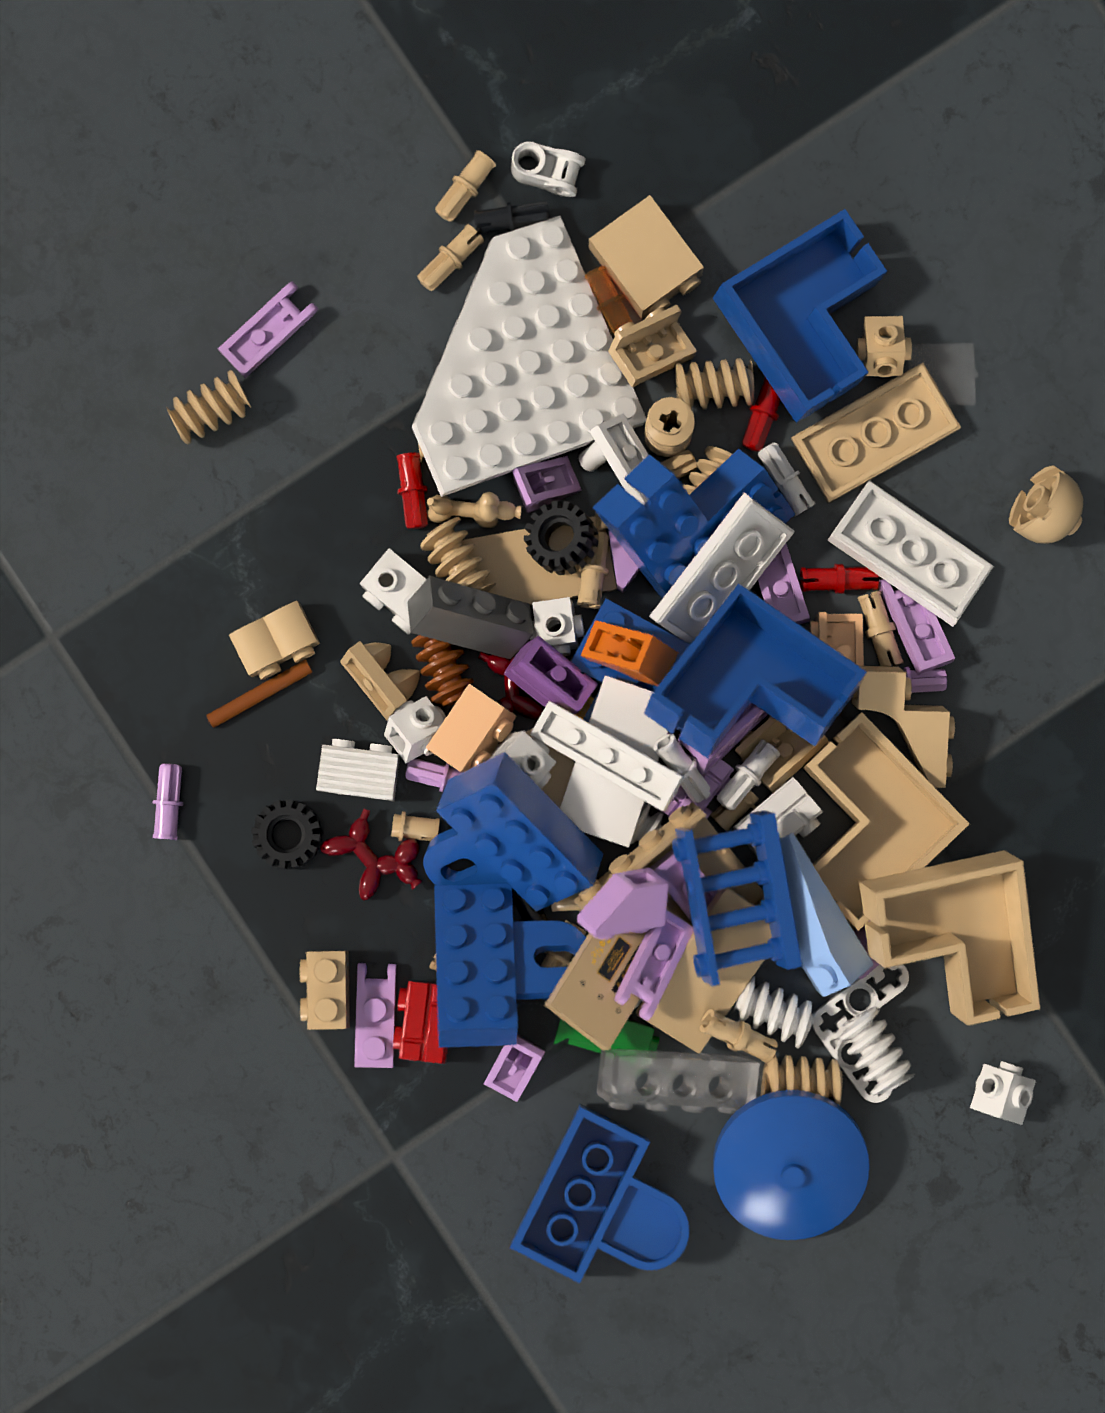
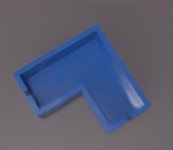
[713,209,887,423]
[592,449,795,599]
[644,583,867,759]

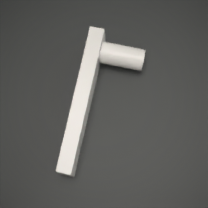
[579,413,649,504]
[530,701,685,812]

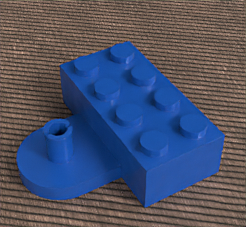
[510,1104,689,1283]

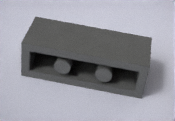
[407,576,533,659]

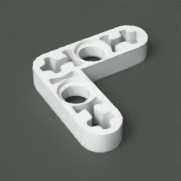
[812,964,909,1103]

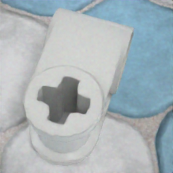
[511,142,585,197]

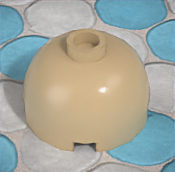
[1009,466,1083,544]

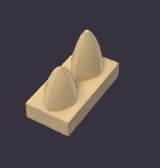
[340,641,420,720]

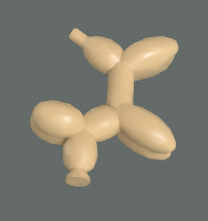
[427,492,522,528]

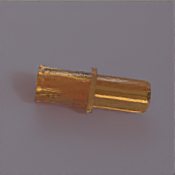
[584,266,632,336]

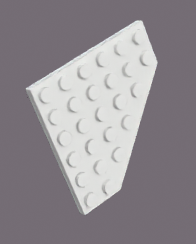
[412,216,646,497]

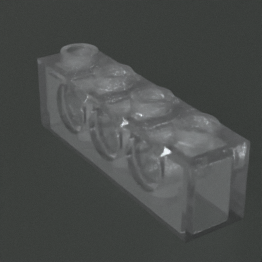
[597,1049,760,1114]

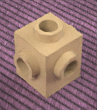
[856,316,912,377]

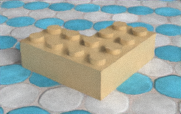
[803,712,970,931]
[859,850,1040,1026]

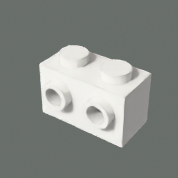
[360,549,427,635]

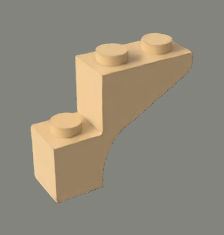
[852,666,955,788]

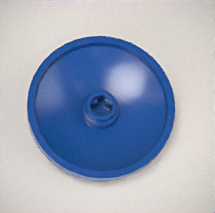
[713,1090,869,1240]

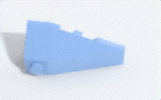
[780,832,874,997]

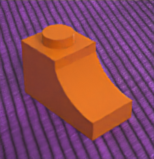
[581,620,679,686]

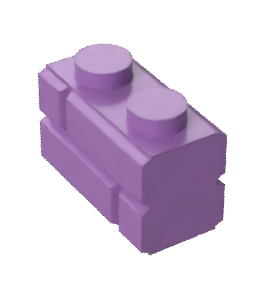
[504,636,598,714]

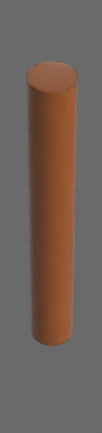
[206,659,313,728]

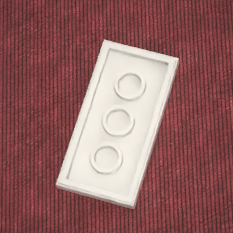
[827,481,994,627]
[650,493,795,644]
[560,676,668,847]

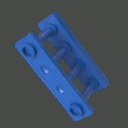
[672,810,803,986]

